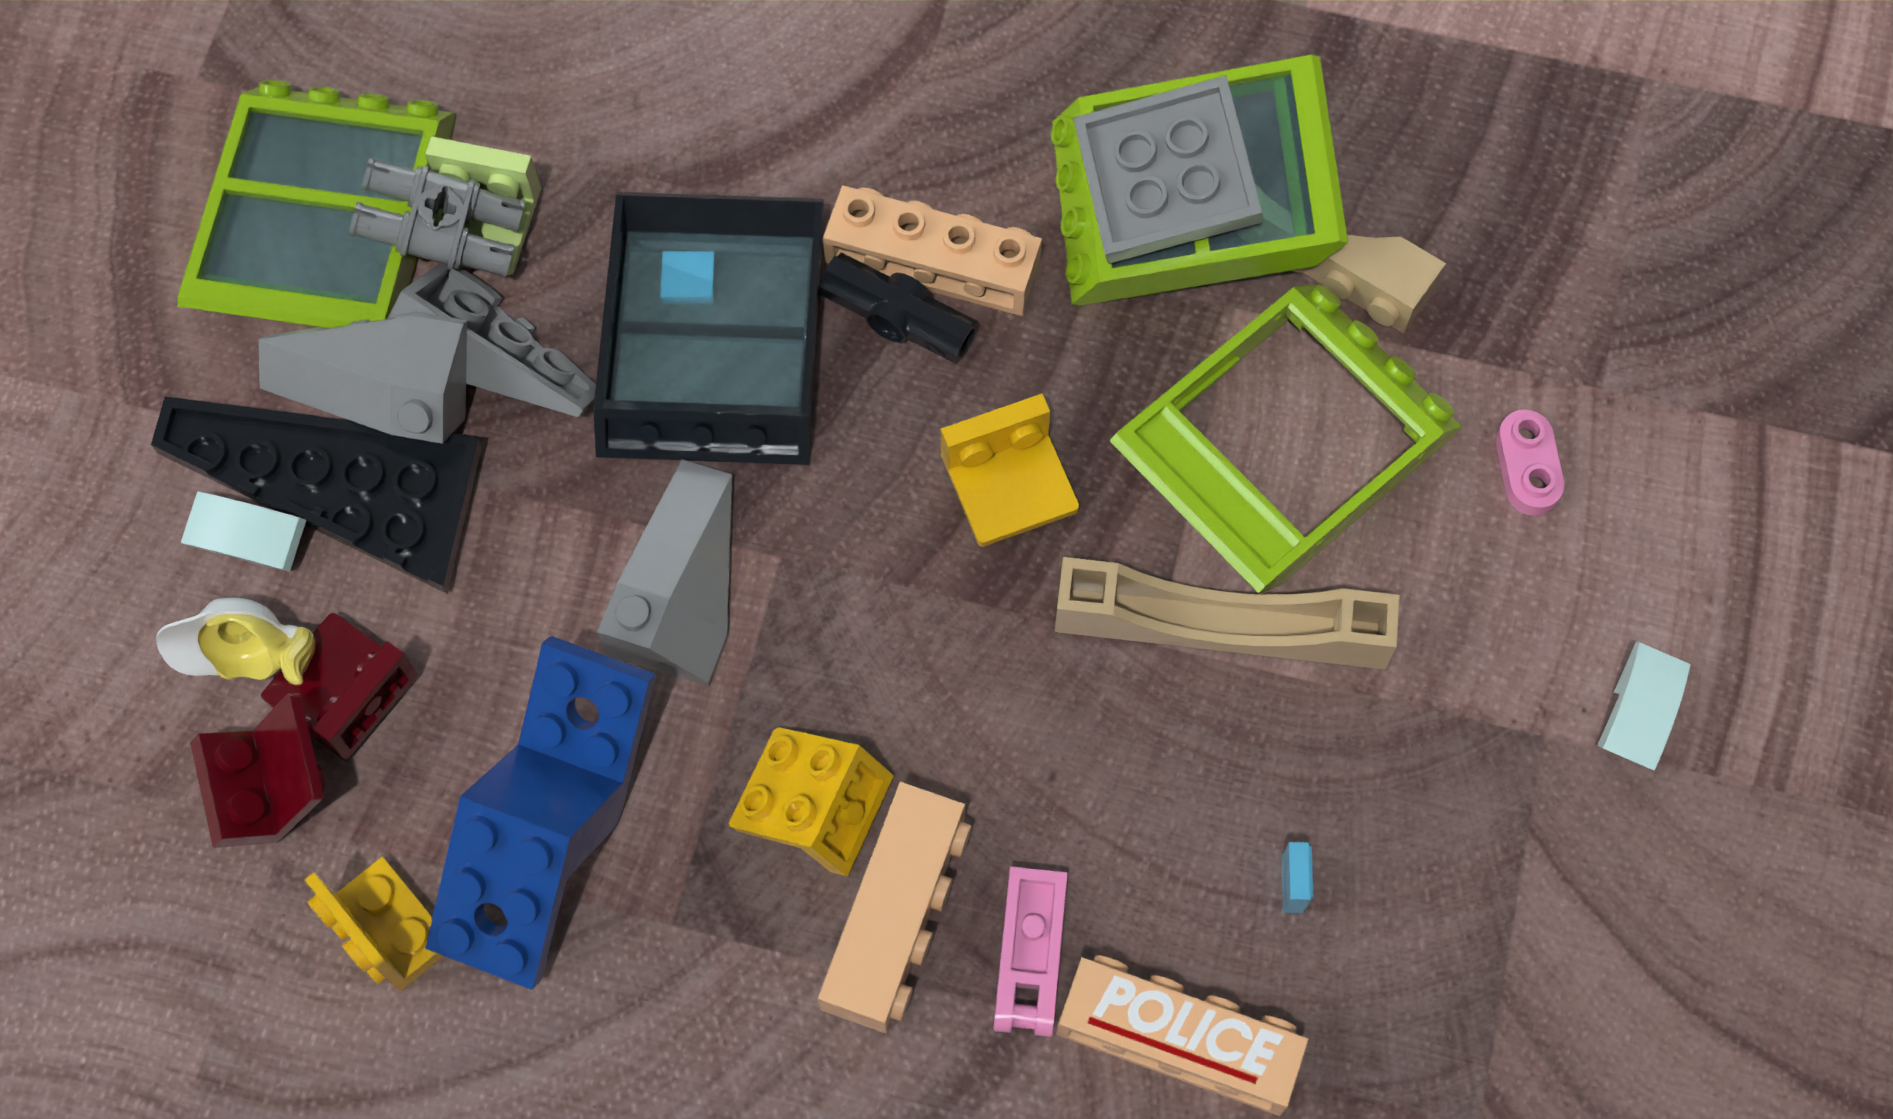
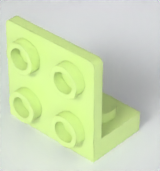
[416,136,541,275]

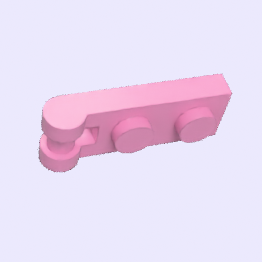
[993,867,1068,1037]

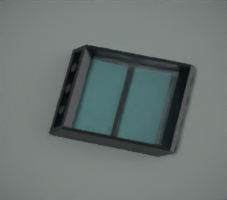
[593,192,824,465]

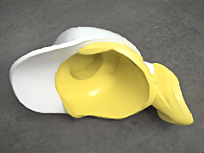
[156,597,315,685]

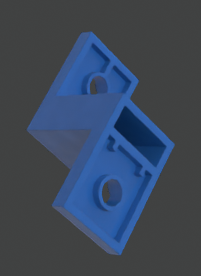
[425,636,657,990]

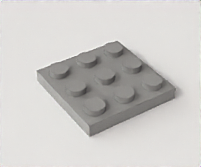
[1073,75,1264,264]

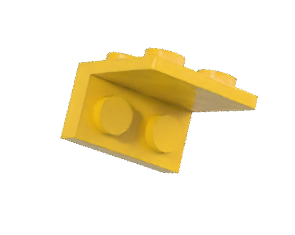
[940,394,1079,547]
[729,727,894,877]
[304,856,443,992]

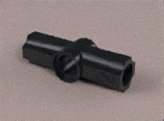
[819,252,978,364]

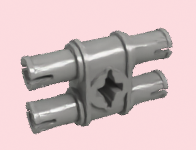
[349,157,525,278]

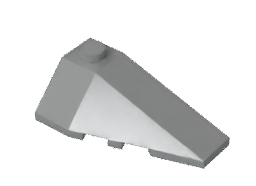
[388,263,596,418]
[258,312,467,444]
[597,459,733,687]

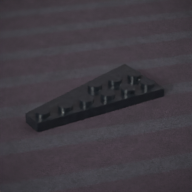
[151,397,482,594]

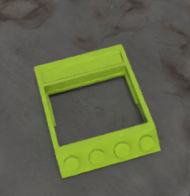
[1110,284,1463,593]

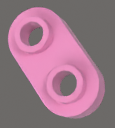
[1495,410,1564,516]

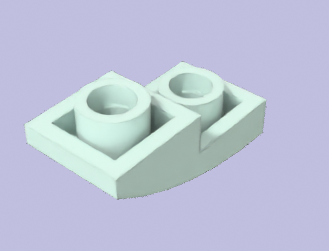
[181,491,306,572]
[1597,641,1691,771]

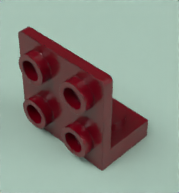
[261,613,418,761]
[190,694,325,848]

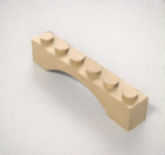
[1234,185,1446,333]
[1054,557,1400,670]

